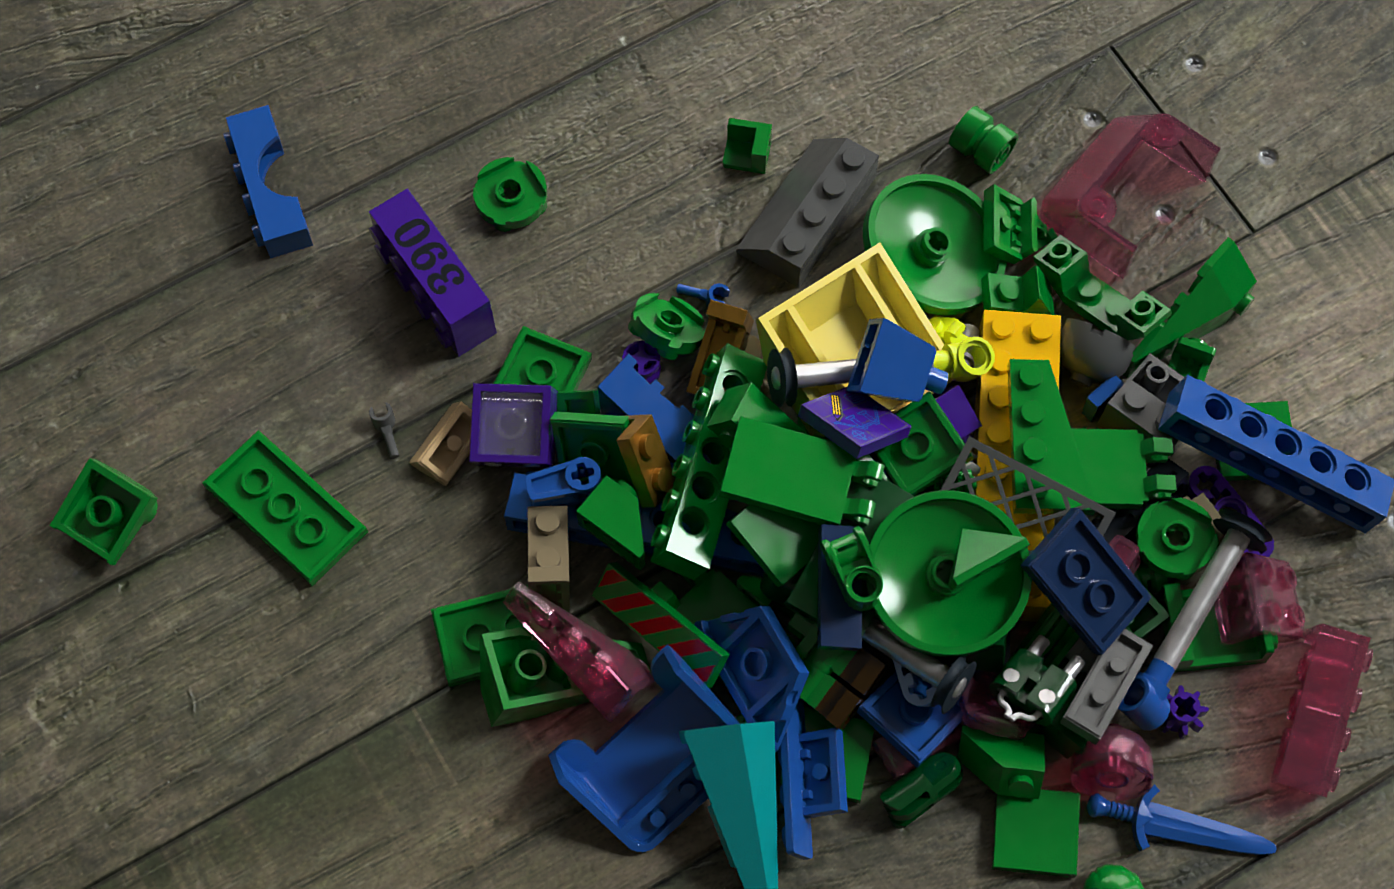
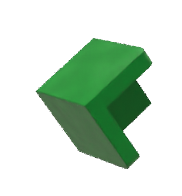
[723,118,772,174]

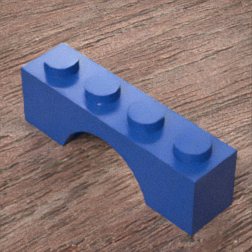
[223,105,313,259]

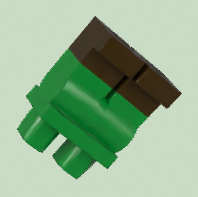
[786,612,890,730]

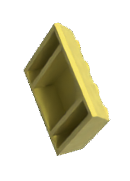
[756,243,954,438]

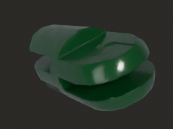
[880,753,963,829]

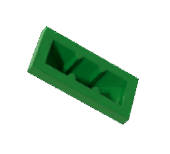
[948,529,1030,592]

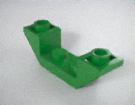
[1033,234,1172,341]

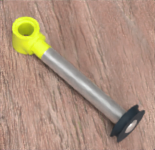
[767,337,995,408]

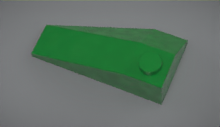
[1123,237,1257,378]
[480,627,653,727]

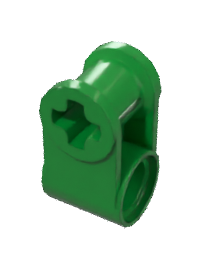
[820,526,884,611]

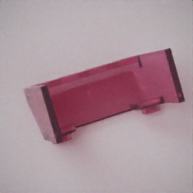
[1040,114,1221,279]

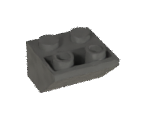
[1096,354,1184,466]

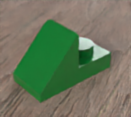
[981,265,1055,315]

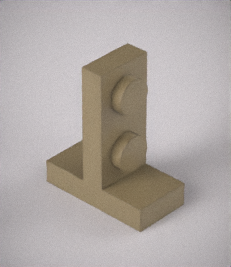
[528,506,570,614]

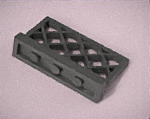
[940,436,1116,581]

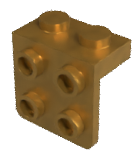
[616,414,675,508]

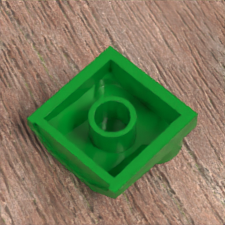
[49,458,158,566]

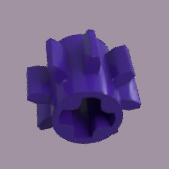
[1162,685,1209,739]

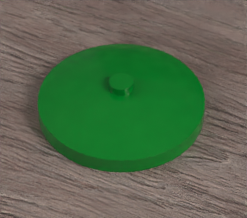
[863,174,1007,316]
[865,490,1032,657]

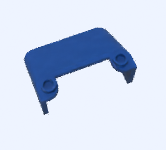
[548,644,740,852]

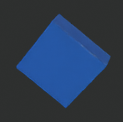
[1082,376,1124,422]

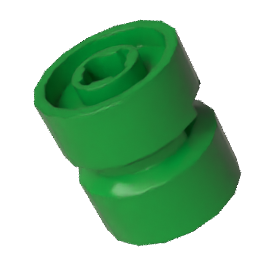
[948,106,1019,175]

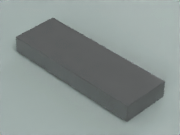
[1060,629,1153,745]

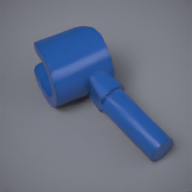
[676,283,730,307]

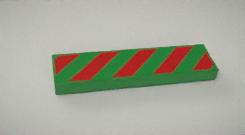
[592,562,730,688]

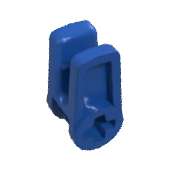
[525,457,602,507]

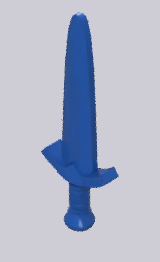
[1086,784,1277,855]

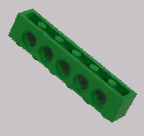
[651,343,767,580]

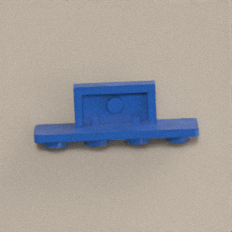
[777,698,848,860]

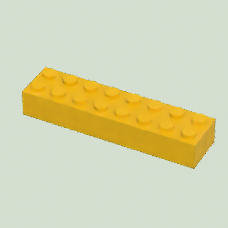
[973,310,1061,622]

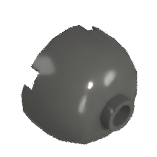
[1060,318,1136,388]

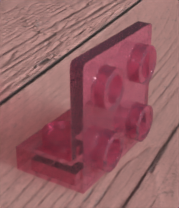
[1206,552,1306,644]

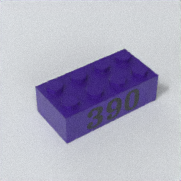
[369,188,497,357]

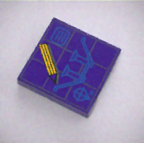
[798,387,911,459]

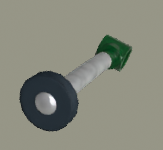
[760,565,976,714]

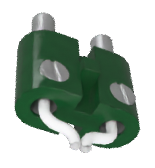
[989,635,1085,726]

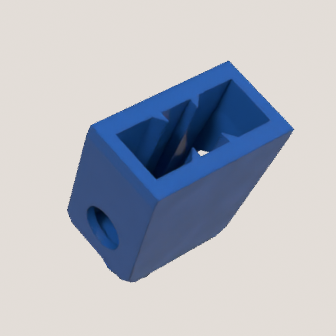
[846,318,949,402]

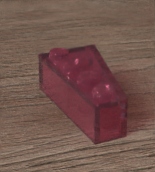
[1271,623,1373,798]

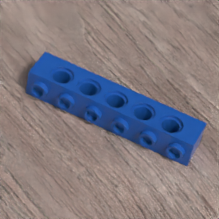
[1158,374,1394,534]

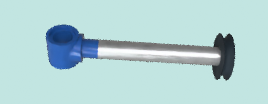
[1118,508,1273,731]

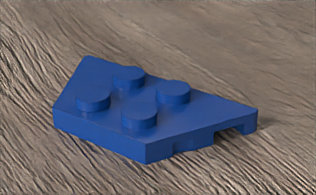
[693,606,809,753]

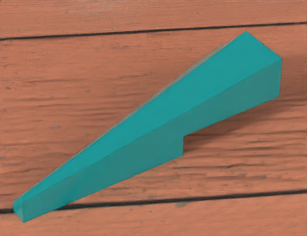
[679,721,778,889]

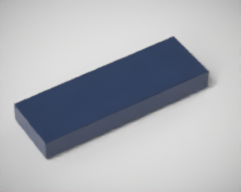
[817,524,862,652]

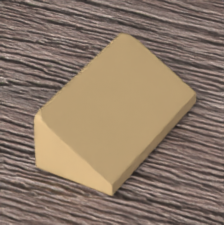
[409,401,472,486]

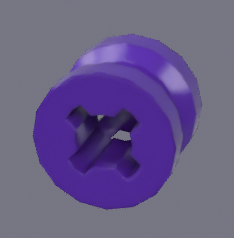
[622,340,661,384]

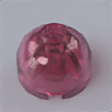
[1070,724,1154,801]

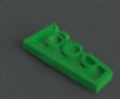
[1007,359,1096,515]

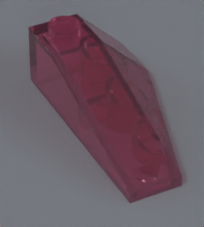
[503,582,655,723]

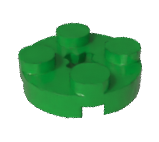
[473,157,547,232]
[628,293,706,360]
[1135,498,1218,580]

